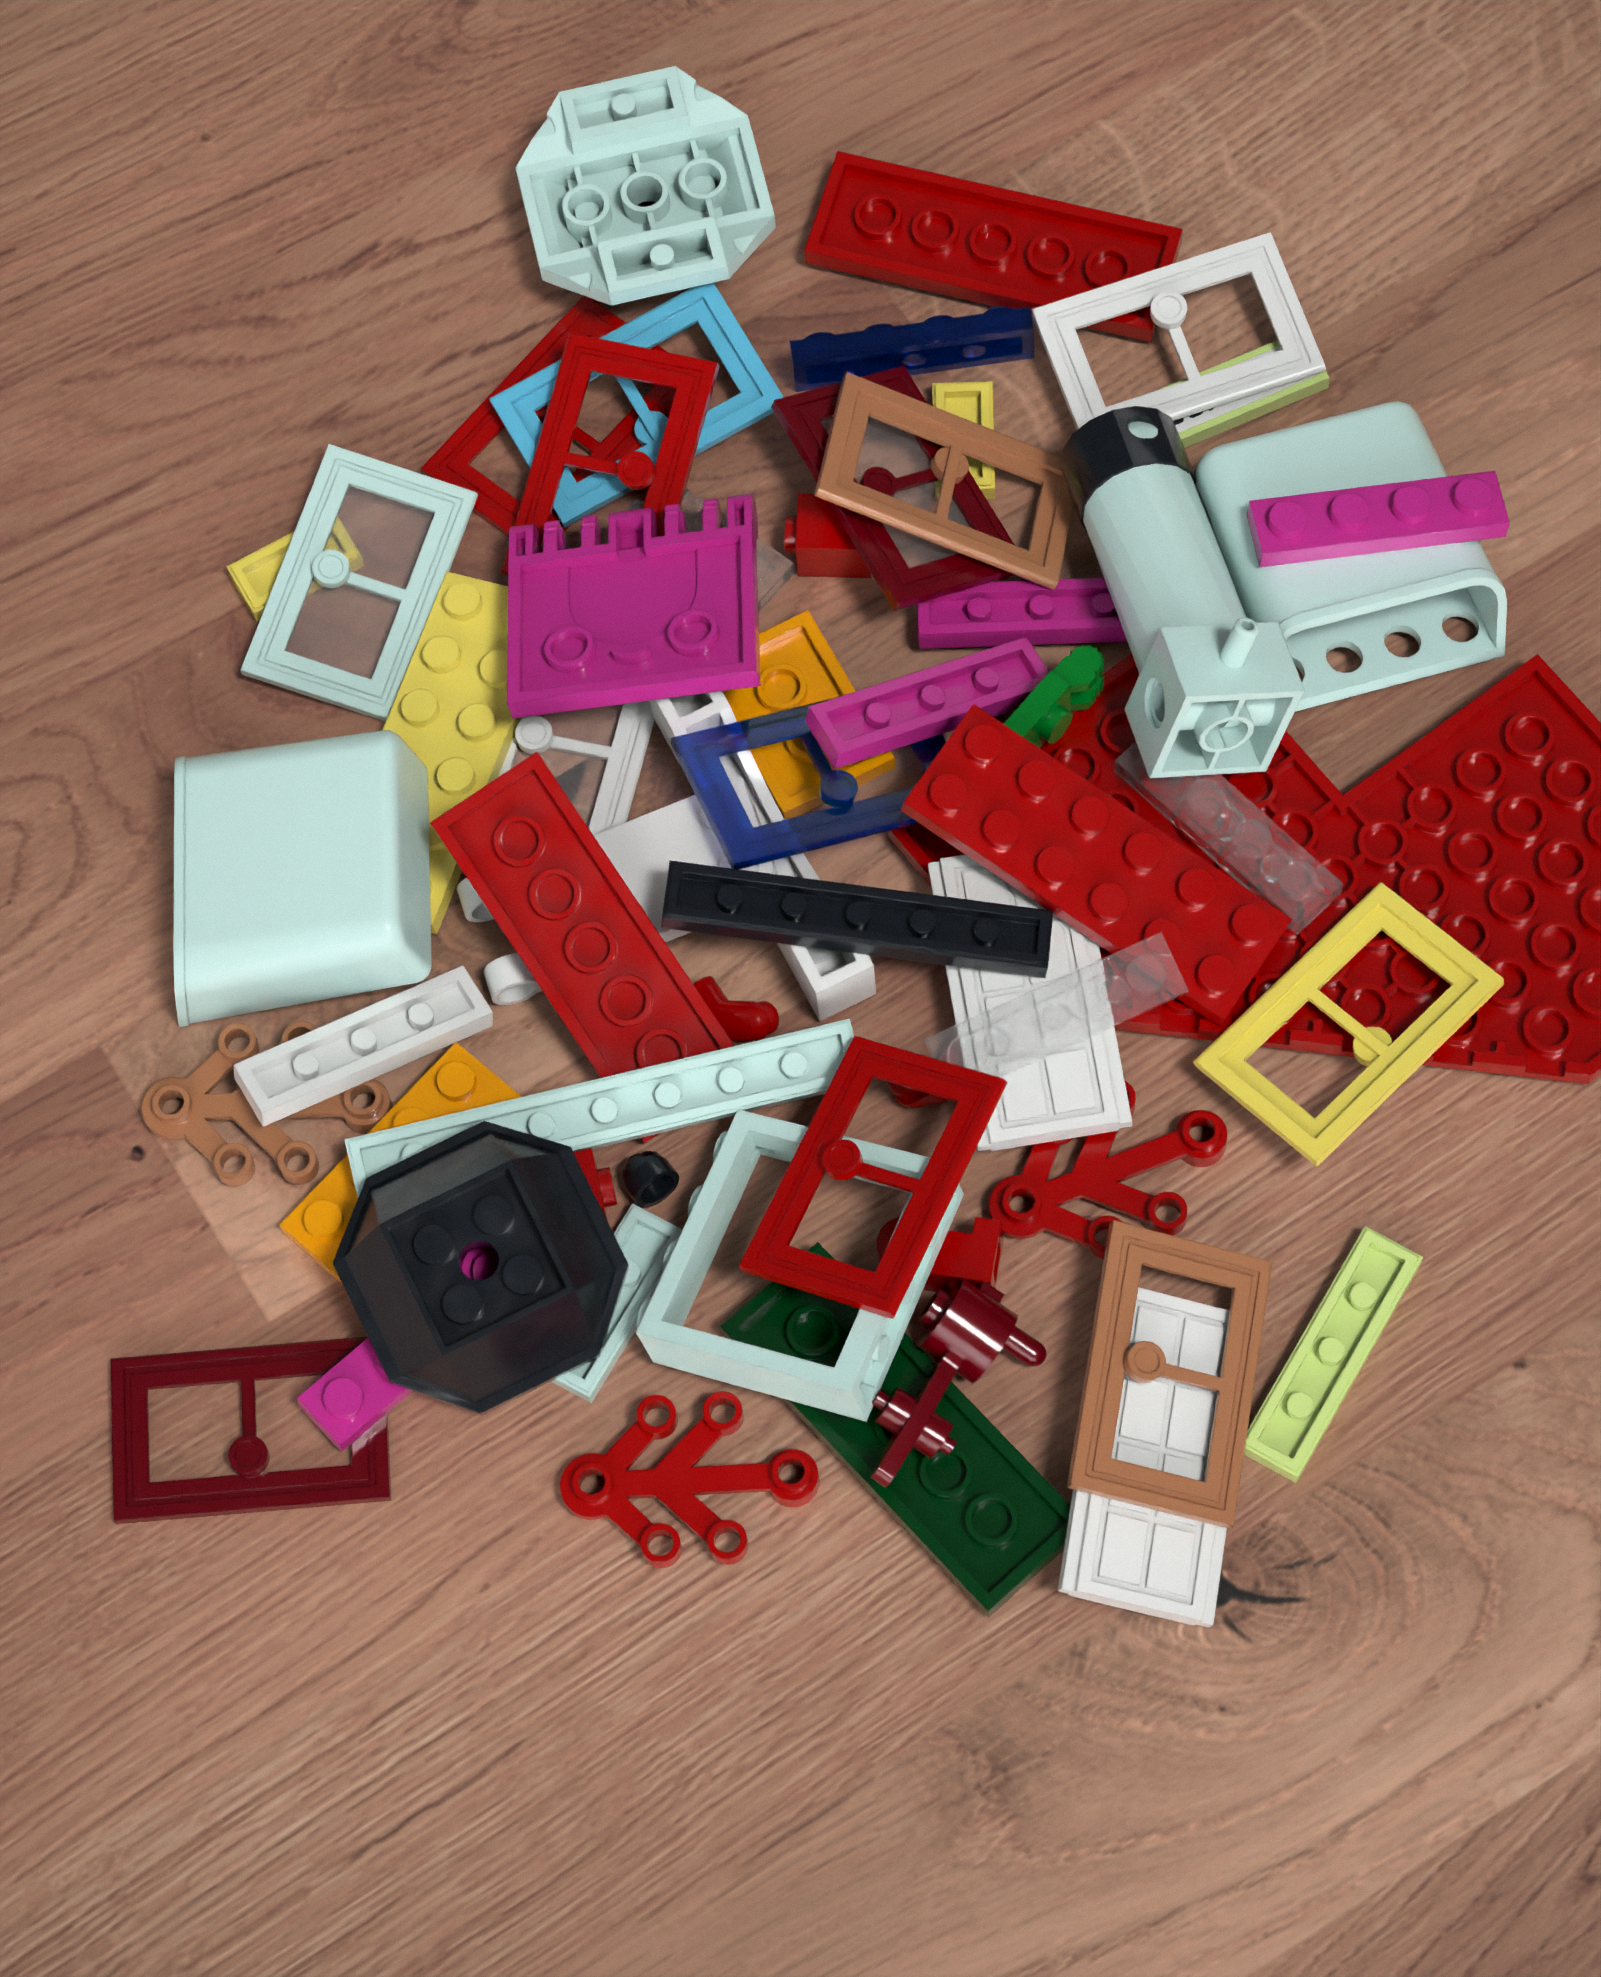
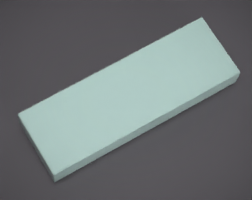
[551,1203,683,1404]

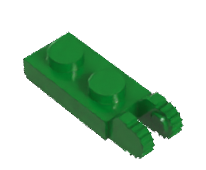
[1004,644,1104,748]

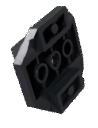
[333,1121,629,1416]

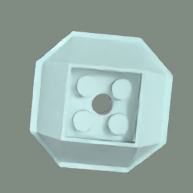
[515,66,776,306]

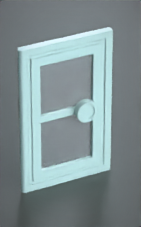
[241,444,478,722]

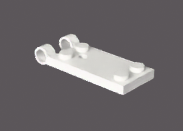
[457,776,779,1005]

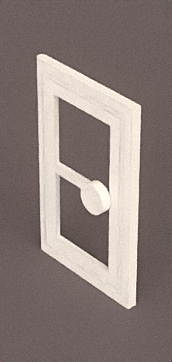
[1032,232,1326,430]

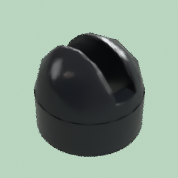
[622,1151,679,1208]

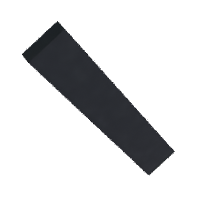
[661,860,1053,978]

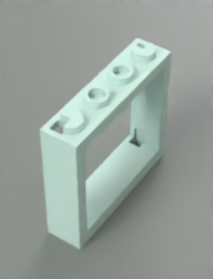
[636,1109,964,1422]

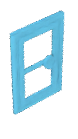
[489,283,783,528]

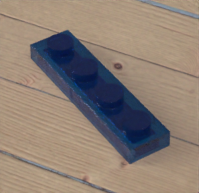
[790,307,1034,392]

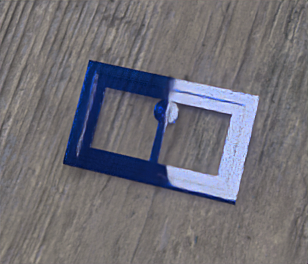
[671,697,946,869]

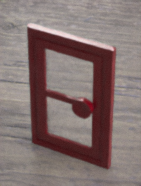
[771,366,1015,611]

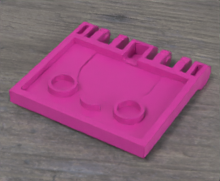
[507,494,761,718]

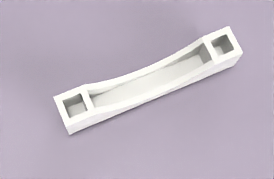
[650,691,876,1021]

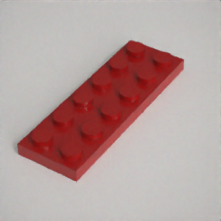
[804,151,1183,343]
[900,704,1292,1027]
[430,752,734,1144]

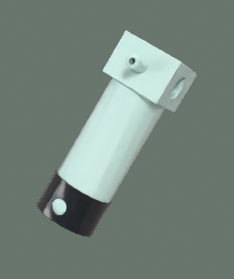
[1060,406,1305,778]

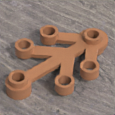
[142,1021,393,1187]

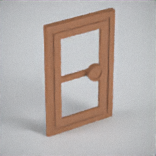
[814,372,1074,590]
[1067,1220,1272,1528]

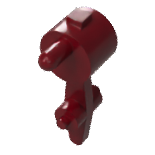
[870,1278,1047,1488]

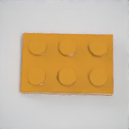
[722,610,896,822]

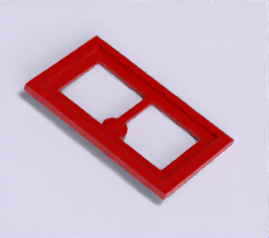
[421,296,676,547]
[501,333,720,576]
[739,1036,1007,1319]

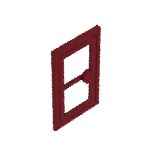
[111,1336,391,1524]

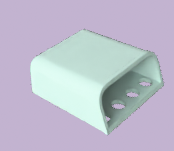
[1194,401,1507,712]
[173,730,432,1027]

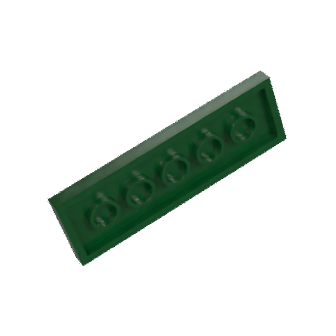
[720,1242,1071,1618]

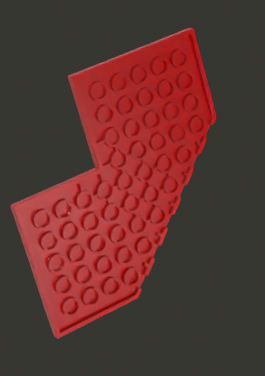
[888,654,1601,1084]

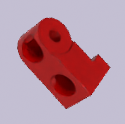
[876,1217,1004,1293]

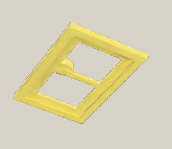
[1193,882,1504,1167]

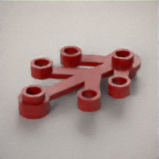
[989,1081,1227,1260]
[560,1391,820,1568]

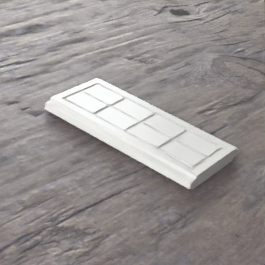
[928,855,1132,1151]
[1058,1287,1230,1628]

